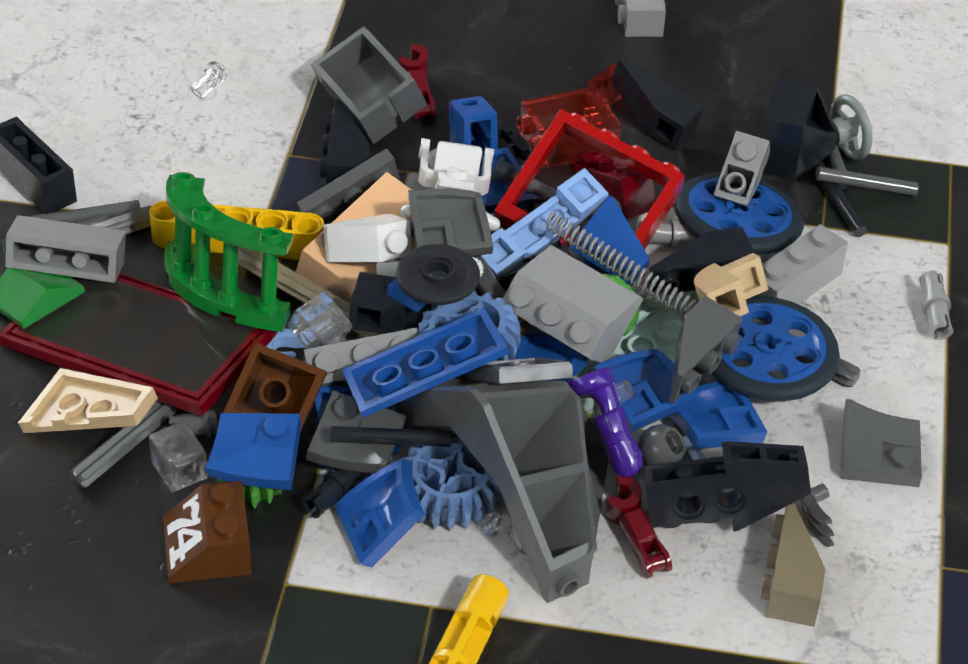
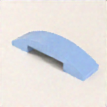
[482,168,608,277]

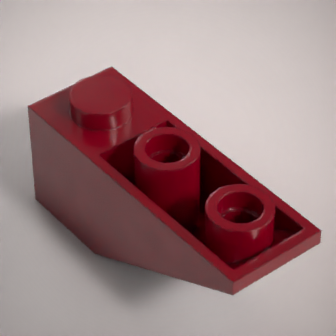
[570,151,656,219]

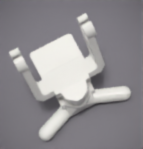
[401,138,500,231]

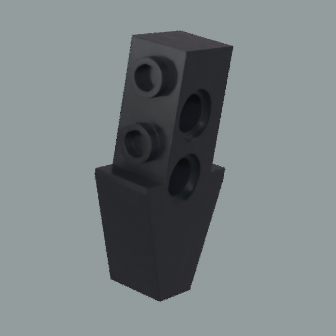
[643,441,811,532]

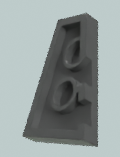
[297,149,401,223]

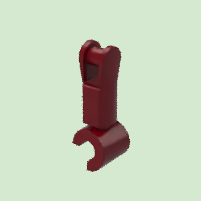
[398,44,436,121]
[606,476,673,579]

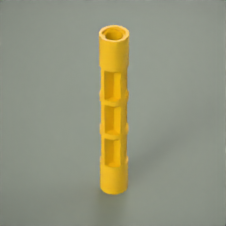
[429,574,509,664]

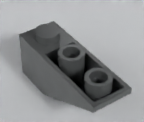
[669,296,743,403]

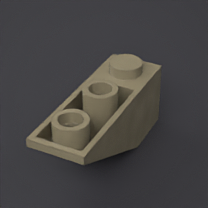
[760,503,826,627]

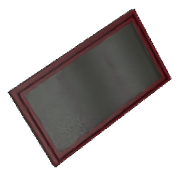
[0,273,278,416]

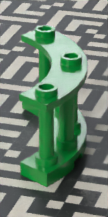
[164,172,293,332]

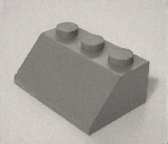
[503,245,644,363]

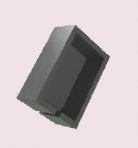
[311,26,427,144]

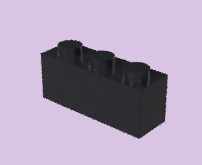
[0,116,77,214]

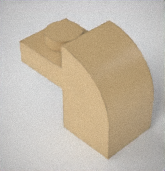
[694,253,768,316]

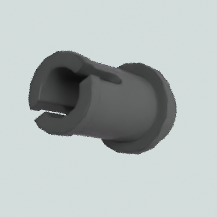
[169,409,218,440]

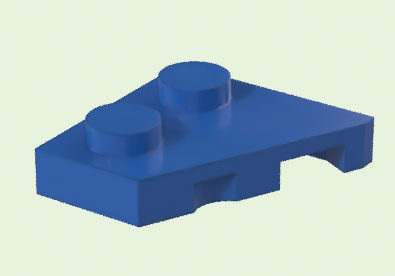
[568,195,650,287]

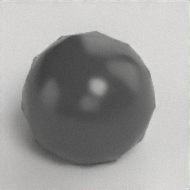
[638,424,687,466]

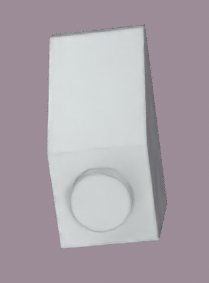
[323,213,412,262]

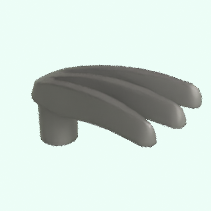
[800,483,834,547]

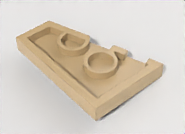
[18,368,158,433]

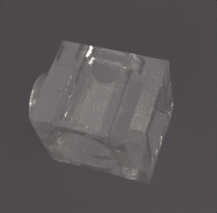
[287,291,353,349]
[149,421,208,492]

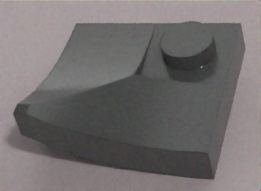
[408,188,494,256]
[306,391,407,473]
[841,399,922,487]

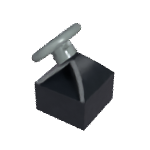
[760,78,873,180]

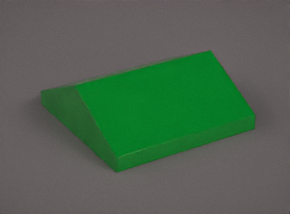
[0,268,86,329]

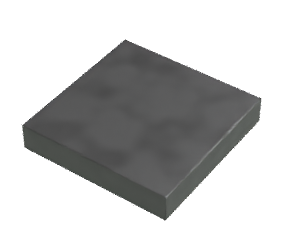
[468,357,573,384]

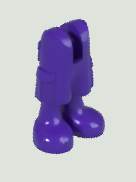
[568,367,643,477]

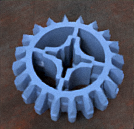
[418,290,521,379]
[402,433,503,531]

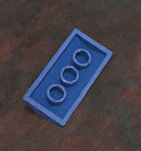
[342,307,510,418]

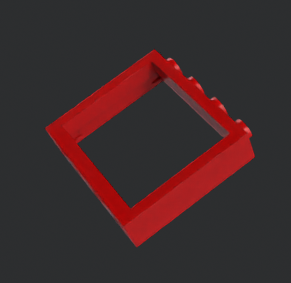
[494,109,685,265]

